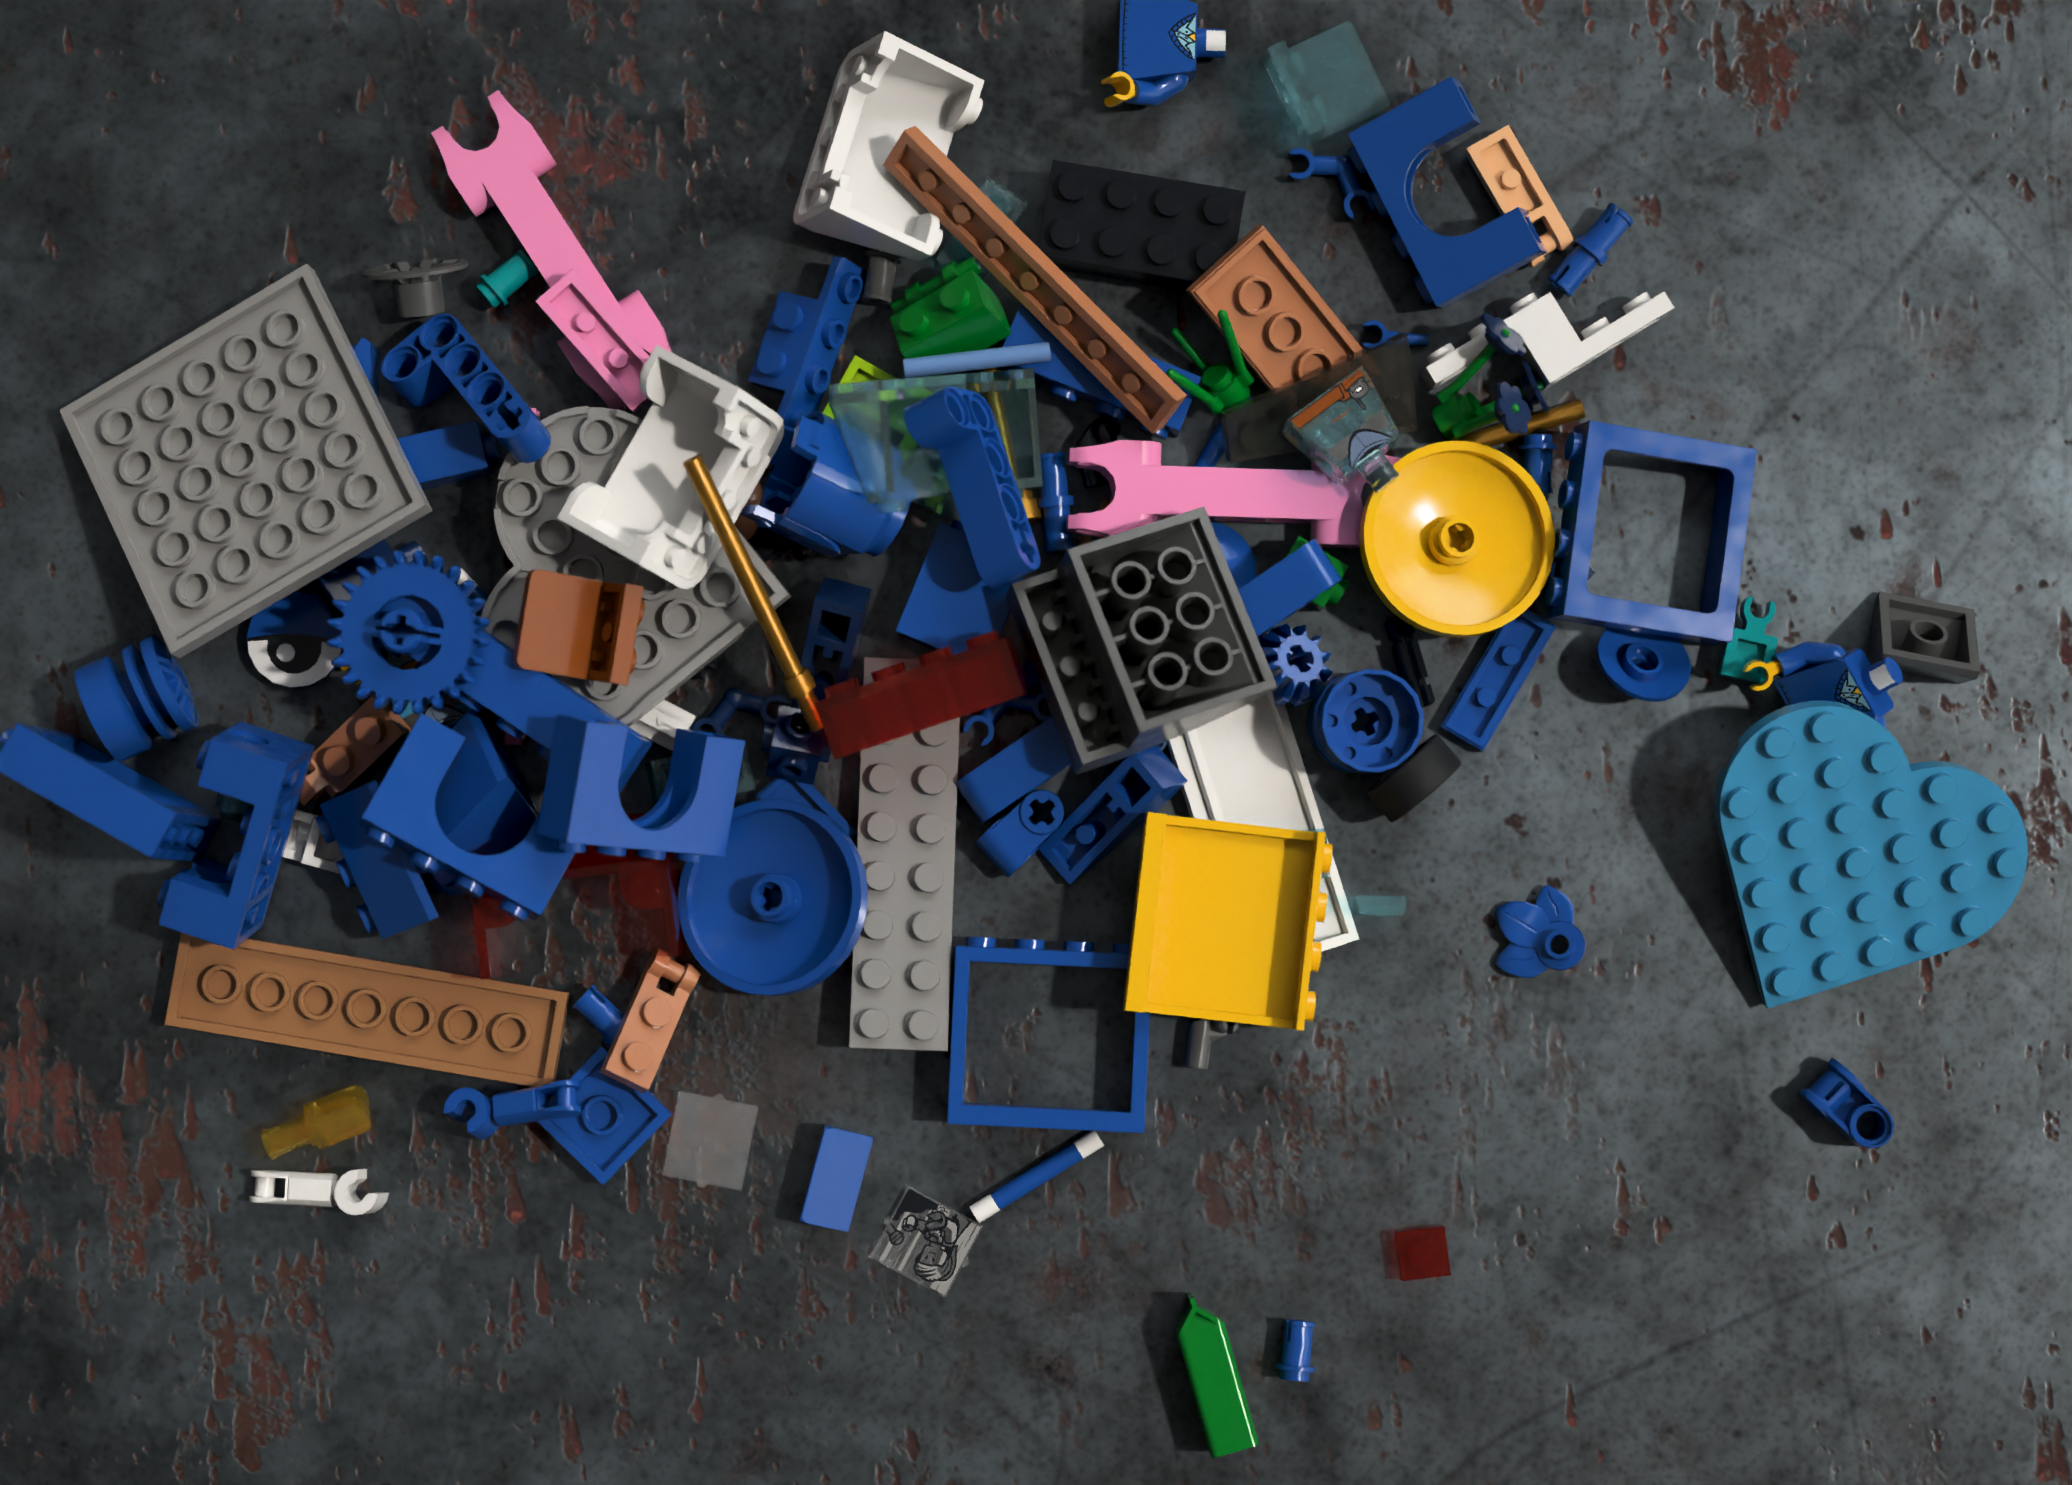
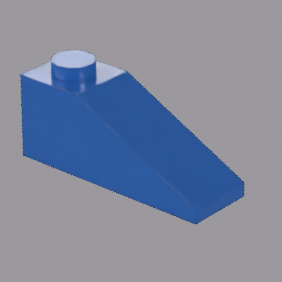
[1039,745,1187,885]

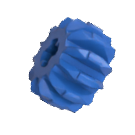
[1258,623,1333,708]

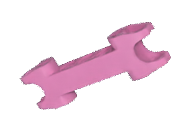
[431,90,672,411]
[1066,440,1401,549]

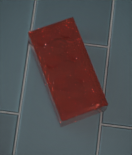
[815,630,1030,760]

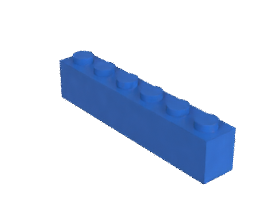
[376,596,653,793]

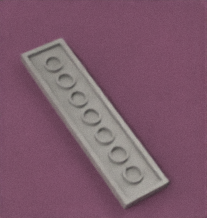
[849,657,962,1052]

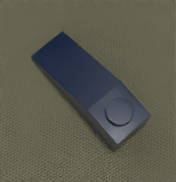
[791,577,872,740]

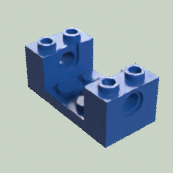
[157,721,315,950]

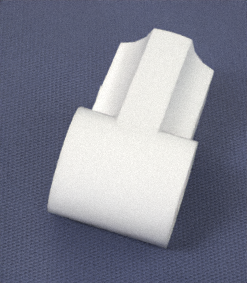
[630,699,697,751]

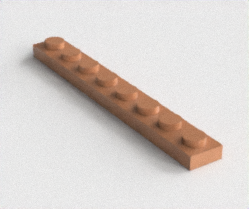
[883,126,1187,434]

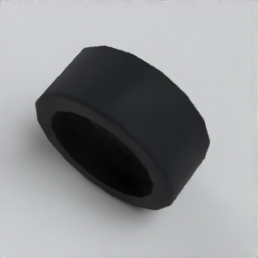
[1367,734,1461,822]

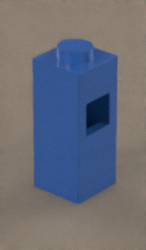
[397,420,499,490]

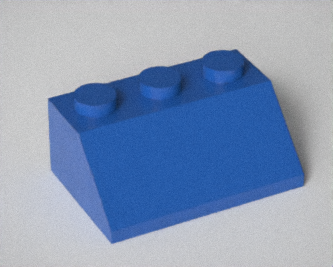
[315,780,439,940]

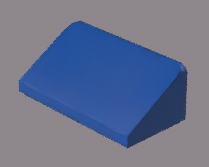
[799,1124,874,1232]

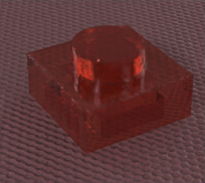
[1394,1225,1451,1281]

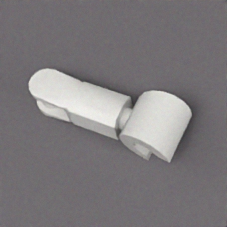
[249,1169,389,1215]

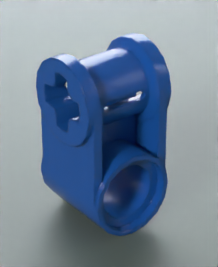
[974,789,1064,878]
[1798,1058,1894,1148]

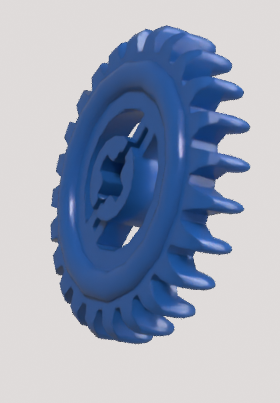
[326,550,490,715]

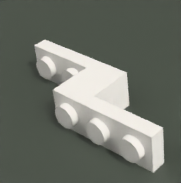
[1421,291,1674,391]

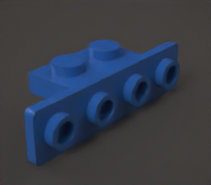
[748,256,866,429]

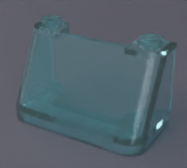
[827,368,1043,513]

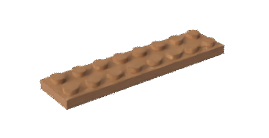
[164,932,570,1087]

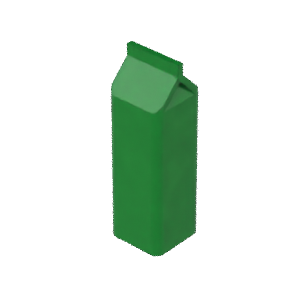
[1174,1293,1259,1458]

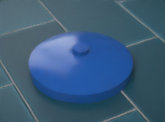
[678,799,868,997]

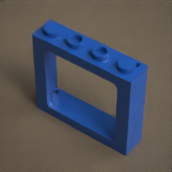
[1545,420,1757,646]

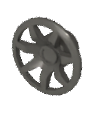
[362,258,469,318]

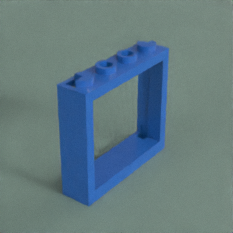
[0,723,223,862]
[947,936,1150,1133]

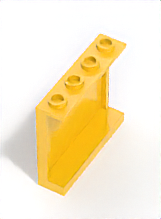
[1123,812,1333,1031]

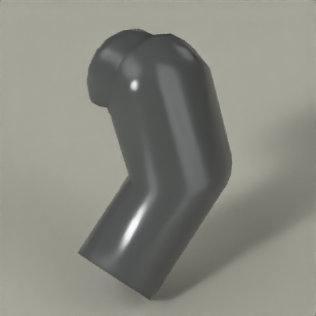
[1184,1018,1240,1069]

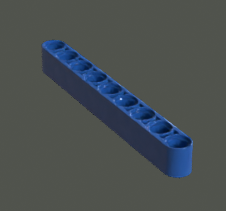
[955,539,1343,824]

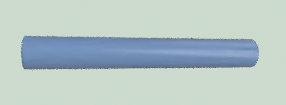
[903,342,1051,378]

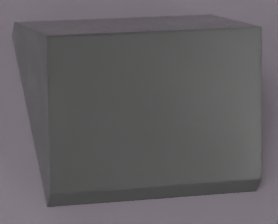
[1866,591,1980,684]

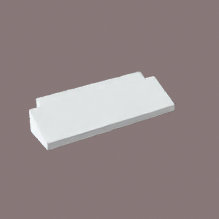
[1167,692,1359,952]

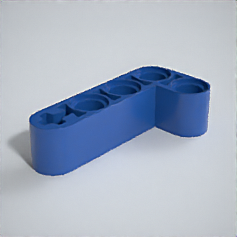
[381,313,551,463]
[904,386,1040,589]

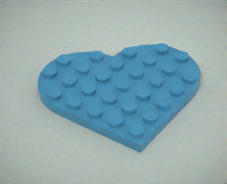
[1714,701,2028,1009]

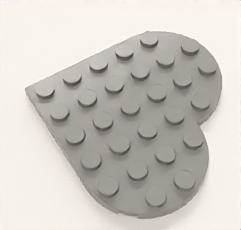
[481,406,791,727]

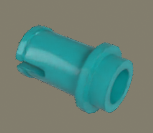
[475,249,539,309]

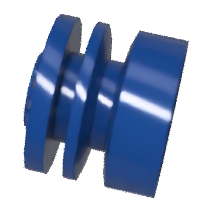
[74,634,199,762]
[1307,669,1424,774]

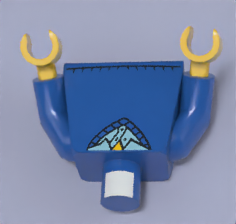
[1101,0,1226,107]
[1742,641,1903,728]

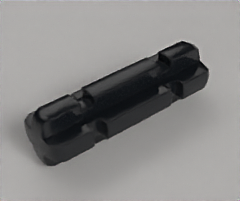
[1385,616,1435,708]

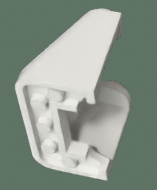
[793,31,985,261]
[557,345,784,589]

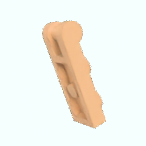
[1464,125,1574,268]

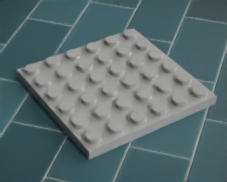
[59,264,433,658]

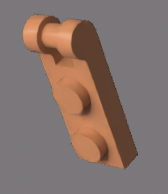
[600,947,701,1093]

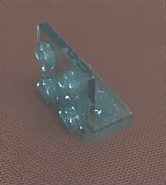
[1263,21,1390,148]

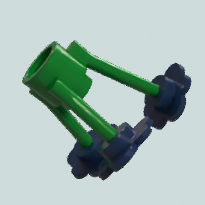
[1432,313,1550,441]

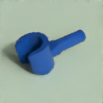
[1361,320,1429,353]

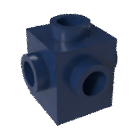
[761,705,834,785]

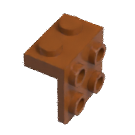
[513,569,645,686]

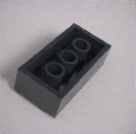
[1038,160,1246,290]

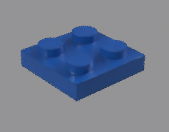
[537,1046,673,1185]

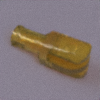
[261,1085,371,1160]

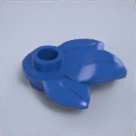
[1495,885,1586,978]

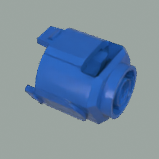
[741,411,912,557]

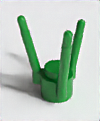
[1166,310,1254,415]

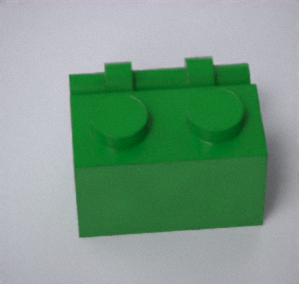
[890,255,1012,381]

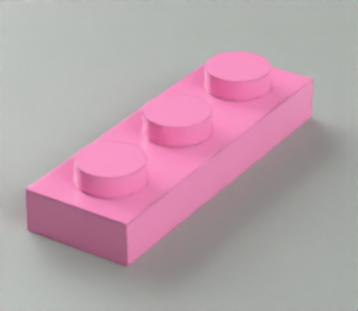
[536,269,650,414]

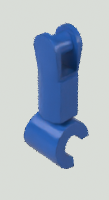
[443,1080,582,1140]

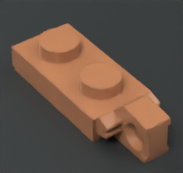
[299,695,411,806]

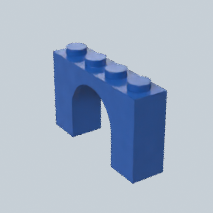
[1348,76,1547,308]
[358,713,576,923]
[537,714,745,863]

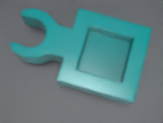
[1717,596,1778,684]

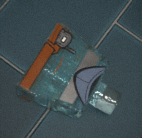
[1282,366,1400,493]

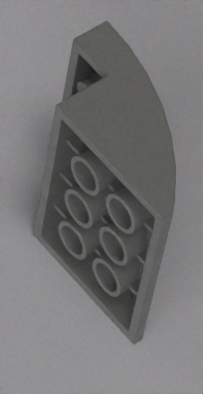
[1006,507,1277,775]

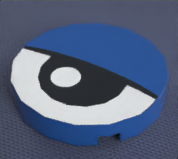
[247,591,344,689]

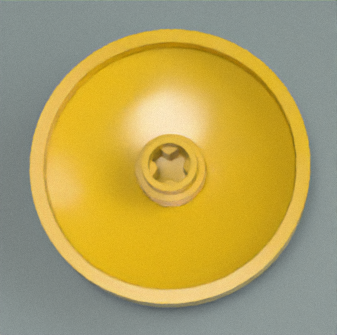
[1359,441,1555,638]

